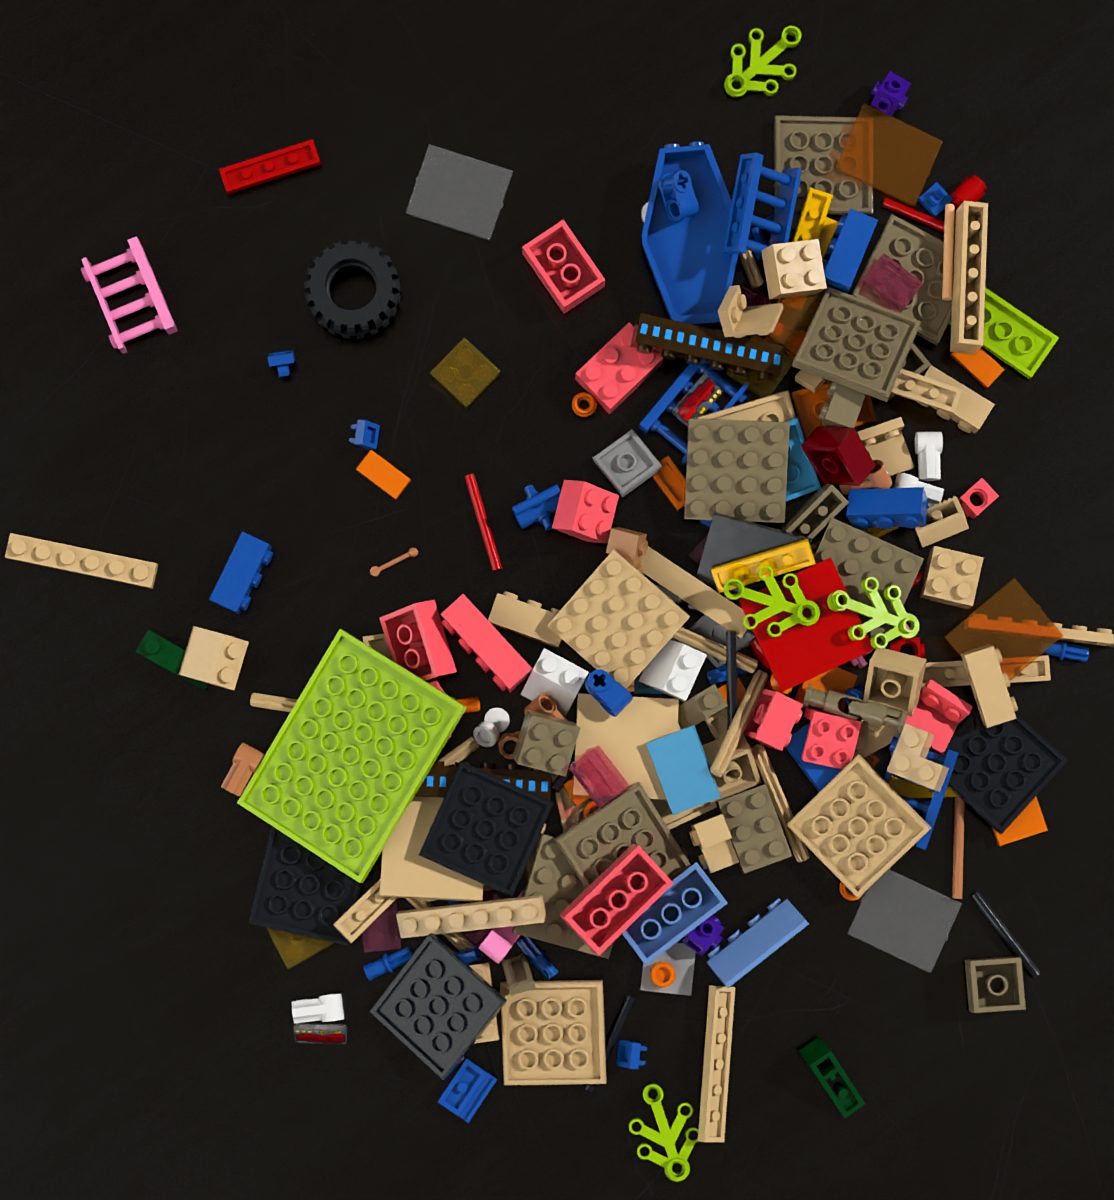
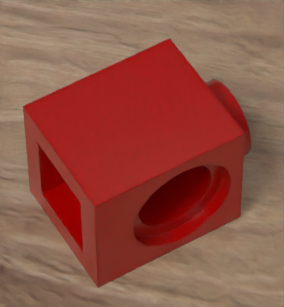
[886,637,925,658]

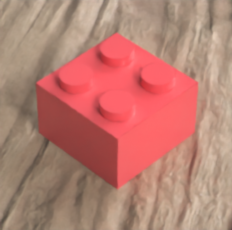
[552,480,619,544]
[743,689,803,751]

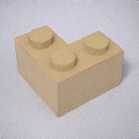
[887,723,949,792]
[689,814,739,873]

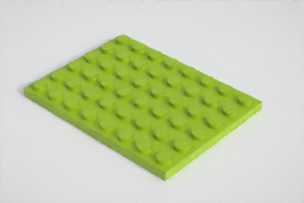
[237,629,467,883]

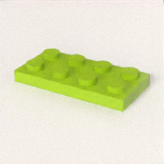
[948,287,1059,379]

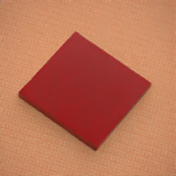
[738,558,874,692]

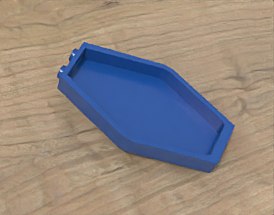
[642,141,739,327]

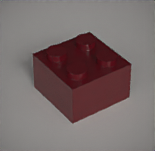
[801,426,876,486]

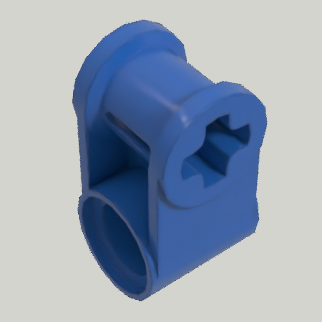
[658,170,699,221]
[585,669,633,717]

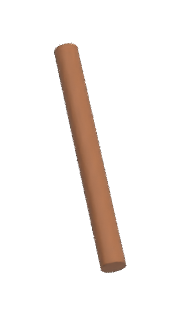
[952,797,965,899]

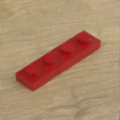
[219,139,321,194]

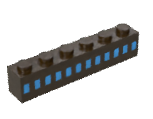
[630,313,786,382]
[415,761,552,801]

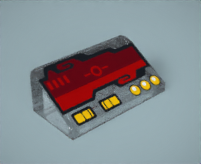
[672,373,723,427]
[294,1023,347,1044]

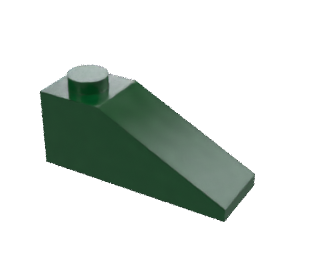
[136,630,209,691]
[799,1037,865,1118]

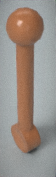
[370,547,418,576]

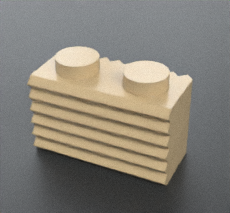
[914,496,969,548]

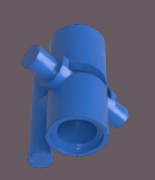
[512,484,561,531]

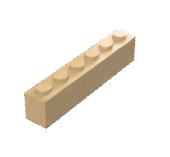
[950,201,988,355]

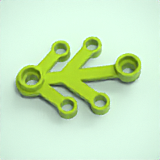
[724,26,801,97]
[724,565,820,638]
[827,577,919,649]
[629,1083,699,1182]

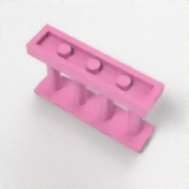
[81,236,178,354]

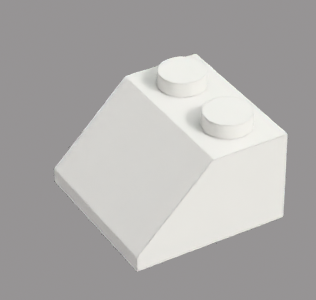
[638,639,707,702]
[520,648,589,717]

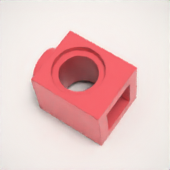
[958,478,999,519]

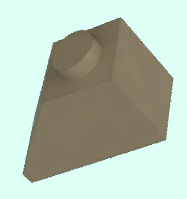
[678,684,728,730]

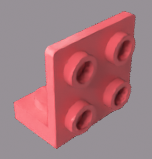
[905,679,973,755]
[801,707,862,769]

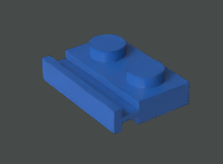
[438,1058,497,1123]

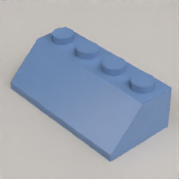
[622,862,728,966]
[705,898,809,988]

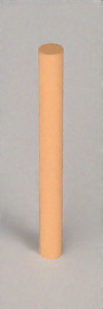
[942,204,955,301]

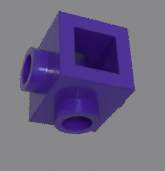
[870,71,911,117]
[682,915,724,957]

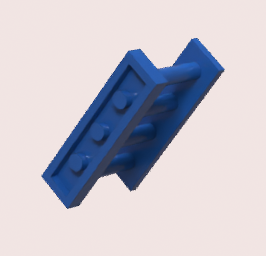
[722,153,802,255]
[639,363,749,466]
[884,733,959,850]

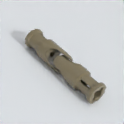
[803,685,908,733]

